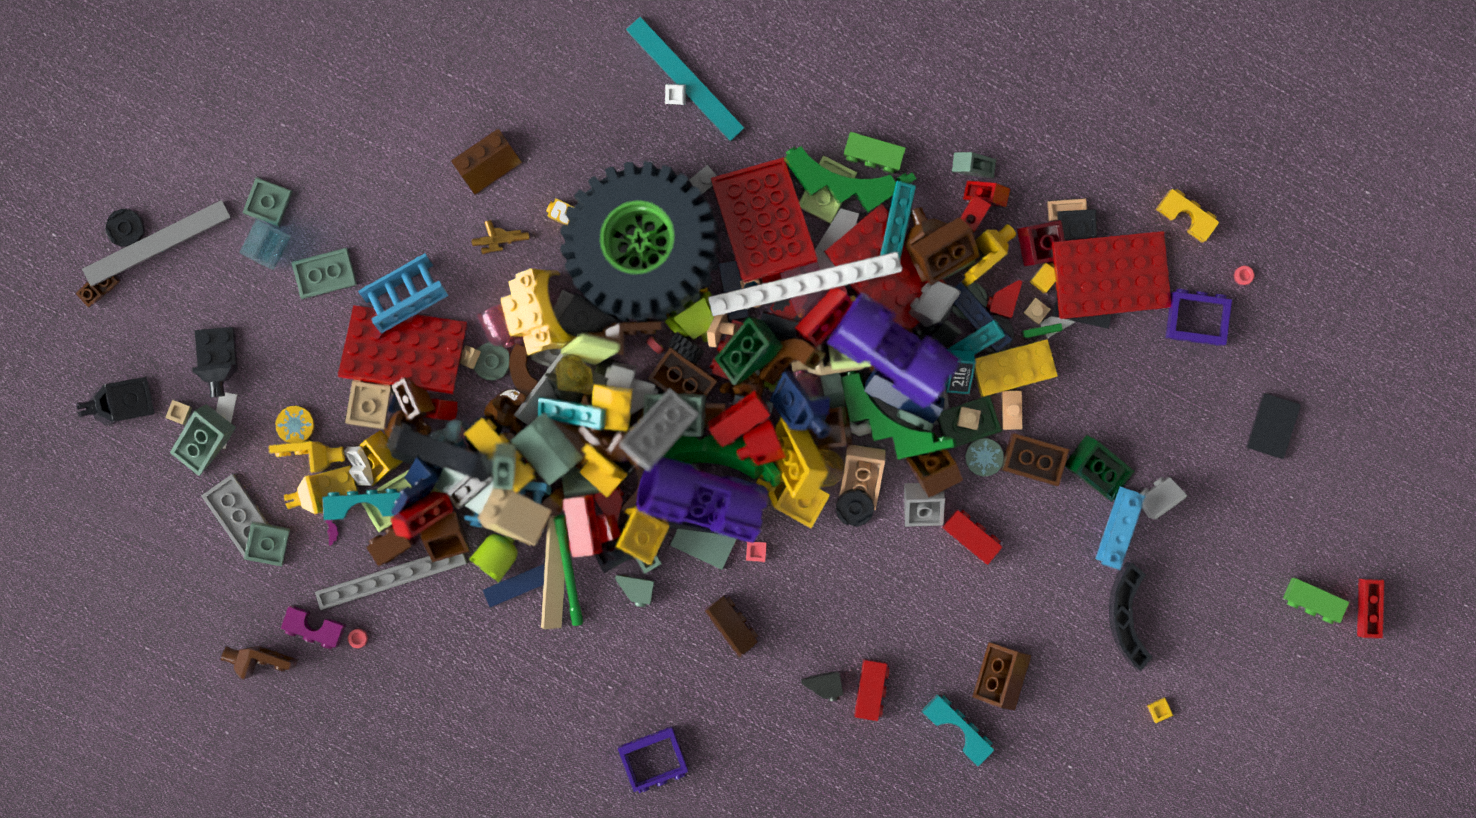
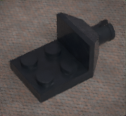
[192,327,238,398]
[76,377,155,426]

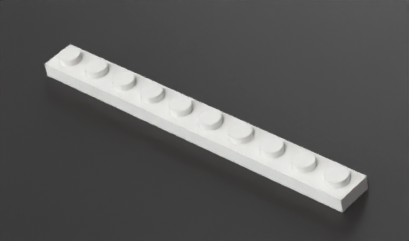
[708,252,902,316]

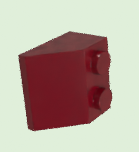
[1017,220,1065,266]

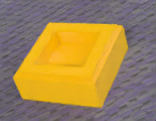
[1147,697,1173,723]

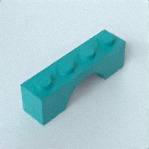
[323,489,401,520]
[921,694,994,767]

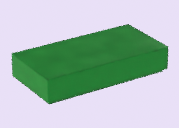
[1021,323,1063,338]

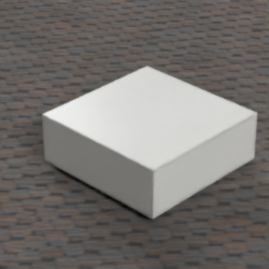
[665,84,686,105]

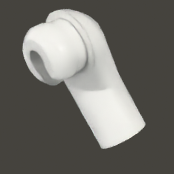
[850,420,872,436]

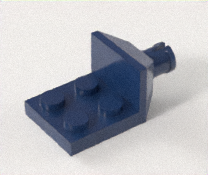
[769,371,832,438]
[391,456,444,516]

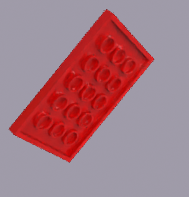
[711,157,818,283]
[824,203,947,328]
[1052,231,1171,319]
[338,305,467,394]

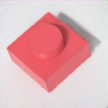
[746,542,766,562]

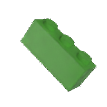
[843,132,905,174]
[1283,578,1349,625]

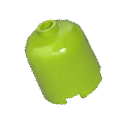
[469,534,518,583]

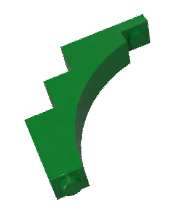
[784,146,917,213]
[841,370,957,459]
[662,434,781,487]

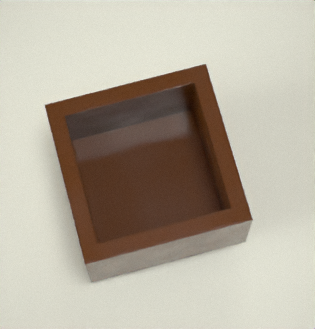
[808,407,853,450]
[420,512,470,562]
[366,525,416,567]

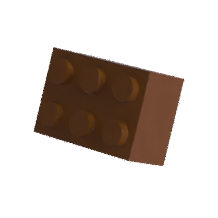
[1000,433,1069,487]

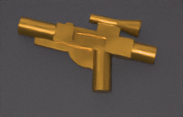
[472,220,530,255]

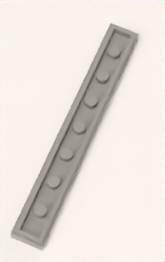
[82,200,231,287]
[315,553,468,610]

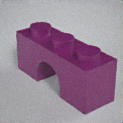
[280,606,346,649]

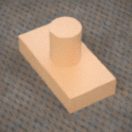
[707,313,737,347]
[1002,391,1022,430]

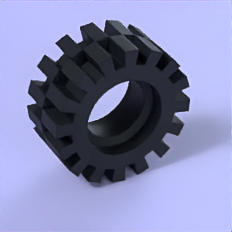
[668,332,705,364]

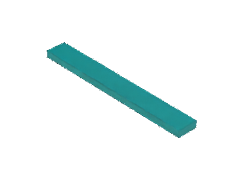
[626,17,744,142]

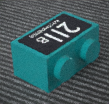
[945,350,976,394]

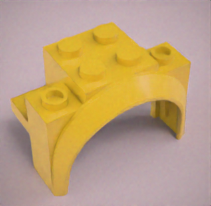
[501,268,577,355]

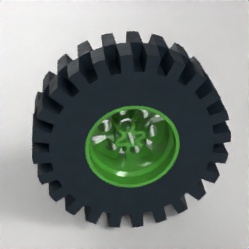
[560,161,721,322]

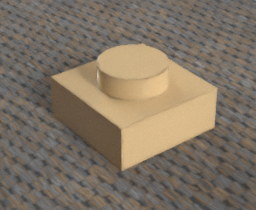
[1023,298,1051,325]
[460,345,481,369]
[165,400,192,425]
[957,407,981,430]

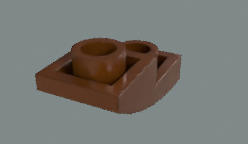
[75,276,121,308]

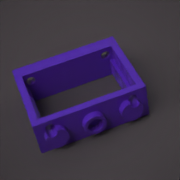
[1165,289,1232,346]
[618,726,688,793]

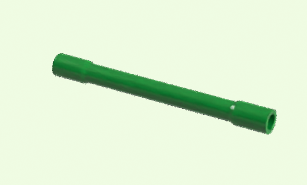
[553,515,583,626]

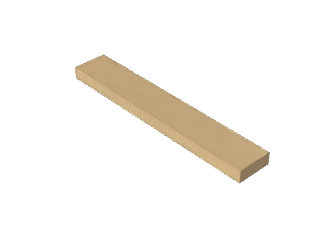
[541,515,568,629]

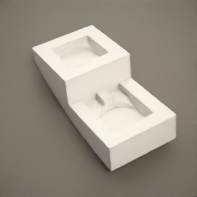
[344,447,373,486]

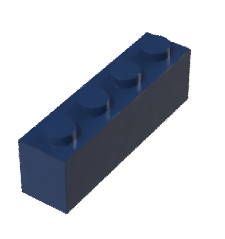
[864,367,945,424]

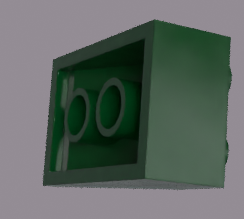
[715,317,783,386]
[1065,435,1134,502]

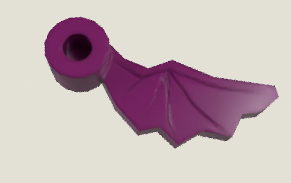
[325,520,339,546]

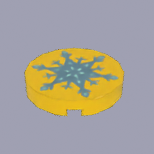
[275,406,315,443]

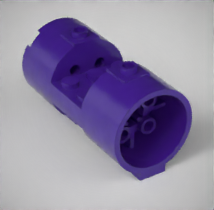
[827,292,960,408]
[637,456,767,543]

